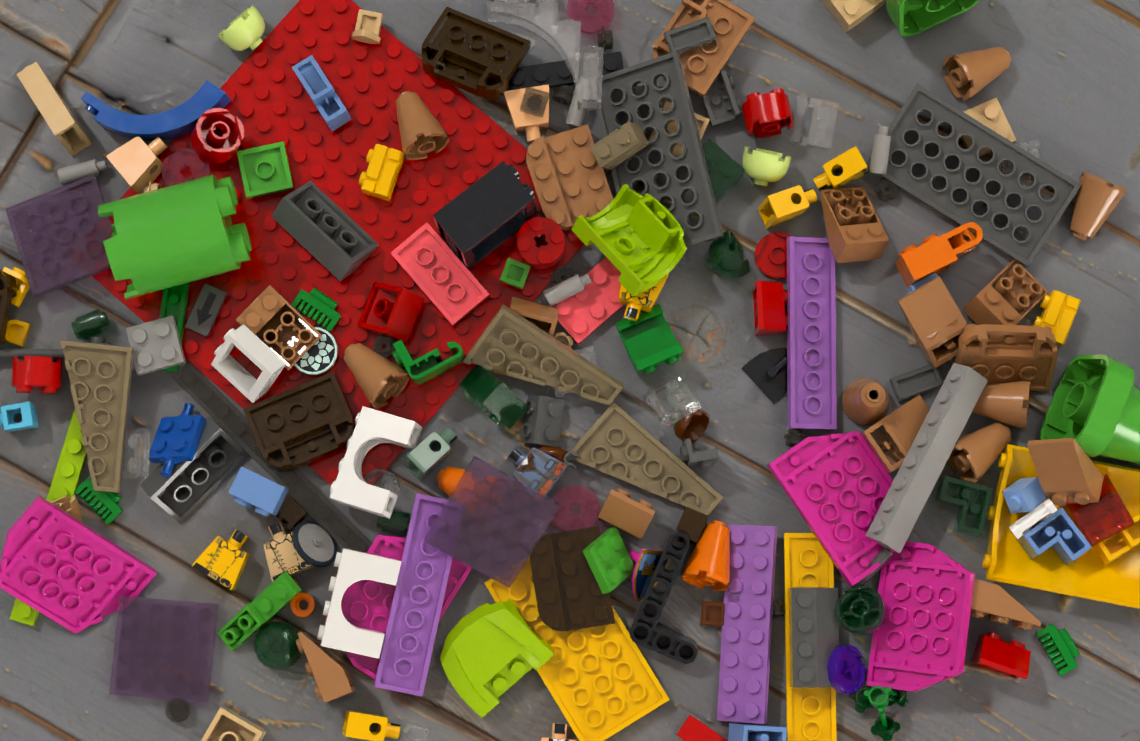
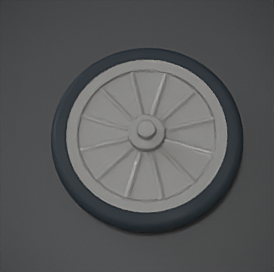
[292,521,337,567]

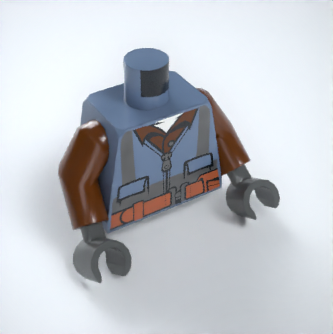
[507,446,581,517]

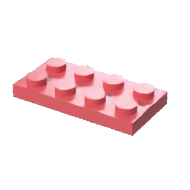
[391,223,490,326]
[549,257,624,345]

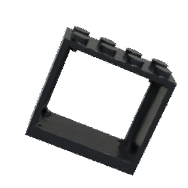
[433,161,536,270]

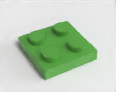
[237,141,294,199]
[583,527,635,594]

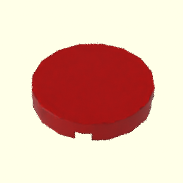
[754,231,791,280]

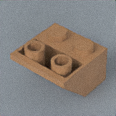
[598,488,656,540]

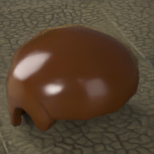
[673,407,710,443]

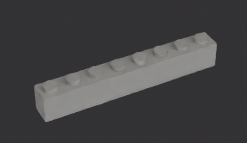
[865,363,988,553]

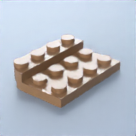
[653,0,755,98]
[526,124,613,231]
[956,324,1058,391]

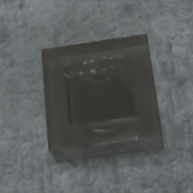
[520,87,550,118]

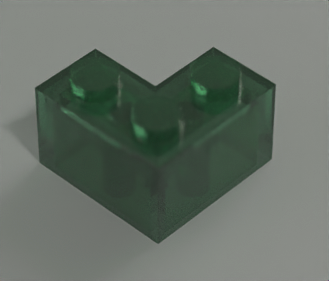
[702,138,745,205]
[459,364,529,429]
[935,476,993,537]

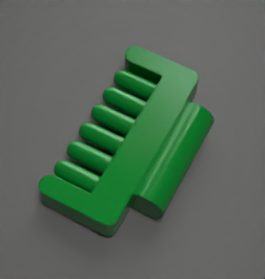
[291,288,341,332]
[75,477,123,524]
[1035,624,1080,676]

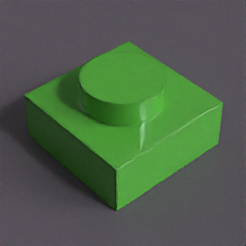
[500,258,531,290]

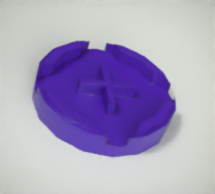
[827,645,866,695]

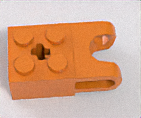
[895,222,983,288]

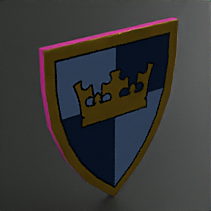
[629,548,670,603]

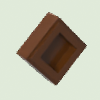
[700,601,725,627]

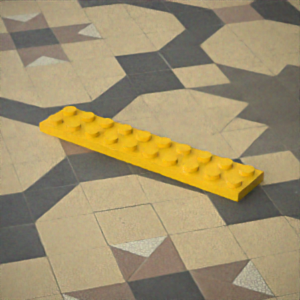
[783,533,837,741]

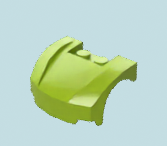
[571,184,687,297]
[440,599,554,718]

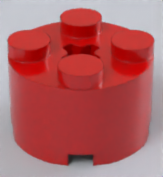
[742,88,794,138]
[191,108,244,163]
[517,217,565,269]
[11,356,62,395]

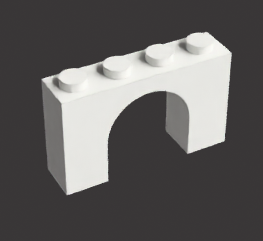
[330,406,423,519]
[317,548,402,659]

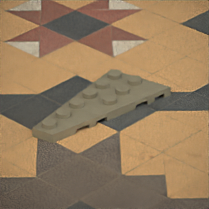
[463,304,624,406]
[60,340,134,493]
[571,402,723,515]

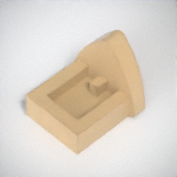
[352,9,383,44]

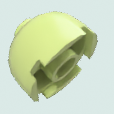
[218,5,265,51]
[742,146,791,186]

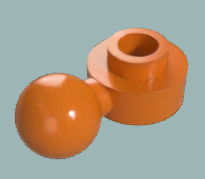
[290,578,316,618]

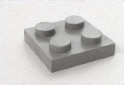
[126,315,186,376]

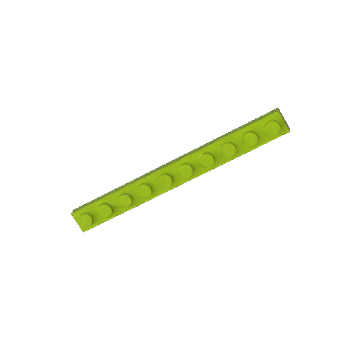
[10,409,87,626]

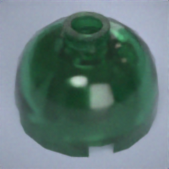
[707,230,751,279]
[835,585,886,636]
[254,621,302,670]

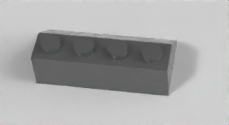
[271,180,379,281]
[140,416,249,524]
[789,587,839,687]

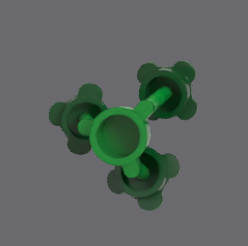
[850,685,908,741]

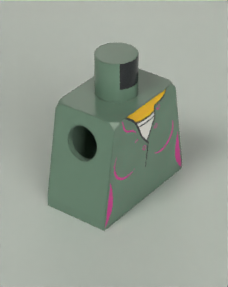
[404,428,457,482]

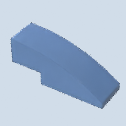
[292,55,352,132]

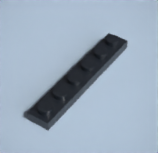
[484,52,624,98]

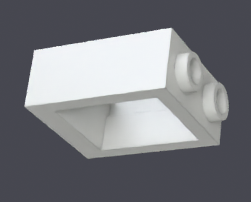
[211,324,286,403]

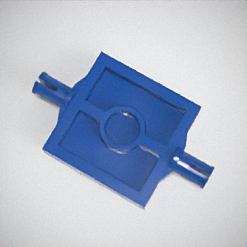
[148,403,206,478]

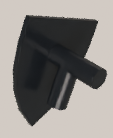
[741,348,788,404]

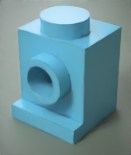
[0,401,39,432]

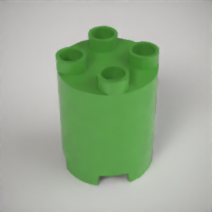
[98,174,252,299]

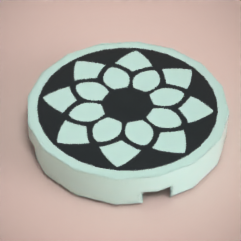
[294,327,338,375]

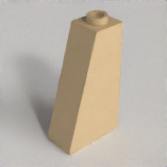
[16,62,92,157]

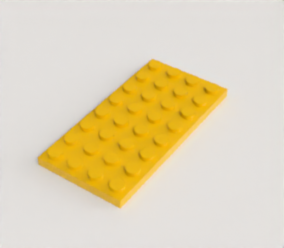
[484,555,670,741]

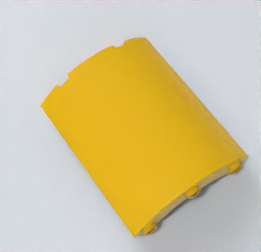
[982,444,1140,609]

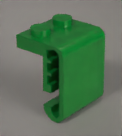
[615,304,683,375]
[392,340,465,385]

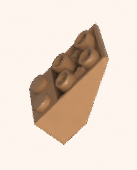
[820,186,889,263]
[962,258,1048,325]
[897,276,968,368]
[236,285,322,370]
[861,394,930,474]
[970,579,1041,630]
[296,632,357,703]

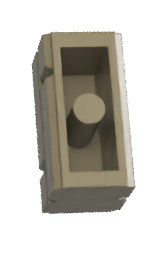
[590,121,649,170]

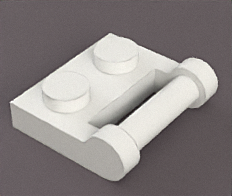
[1008,498,1058,539]

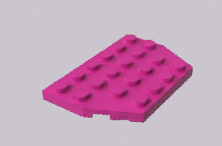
[767,431,894,587]
[0,495,157,634]
[325,535,474,679]
[866,542,975,692]

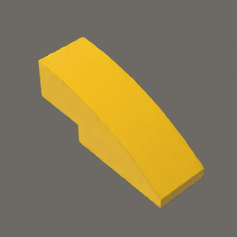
[1092,514,1140,565]

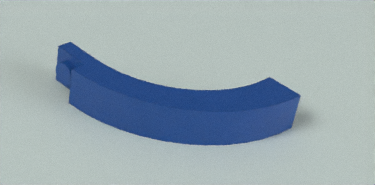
[81,80,231,141]

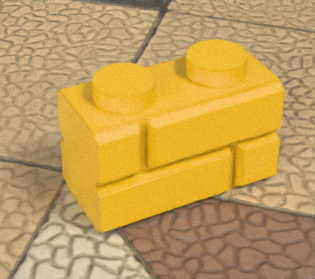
[359,144,405,201]
[1032,290,1081,347]

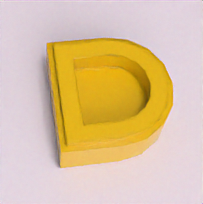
[5,319,31,347]

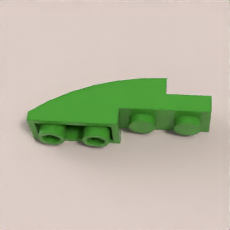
[217,571,302,652]

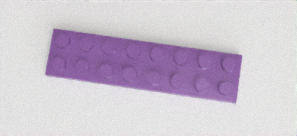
[787,236,837,430]
[374,493,464,697]
[717,524,777,724]

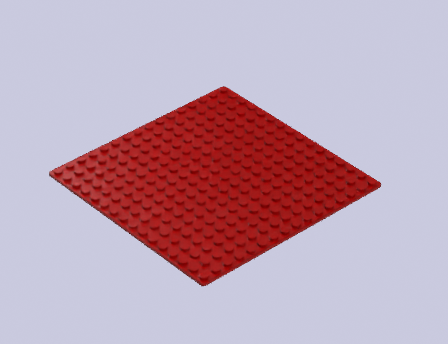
[70,0,584,485]

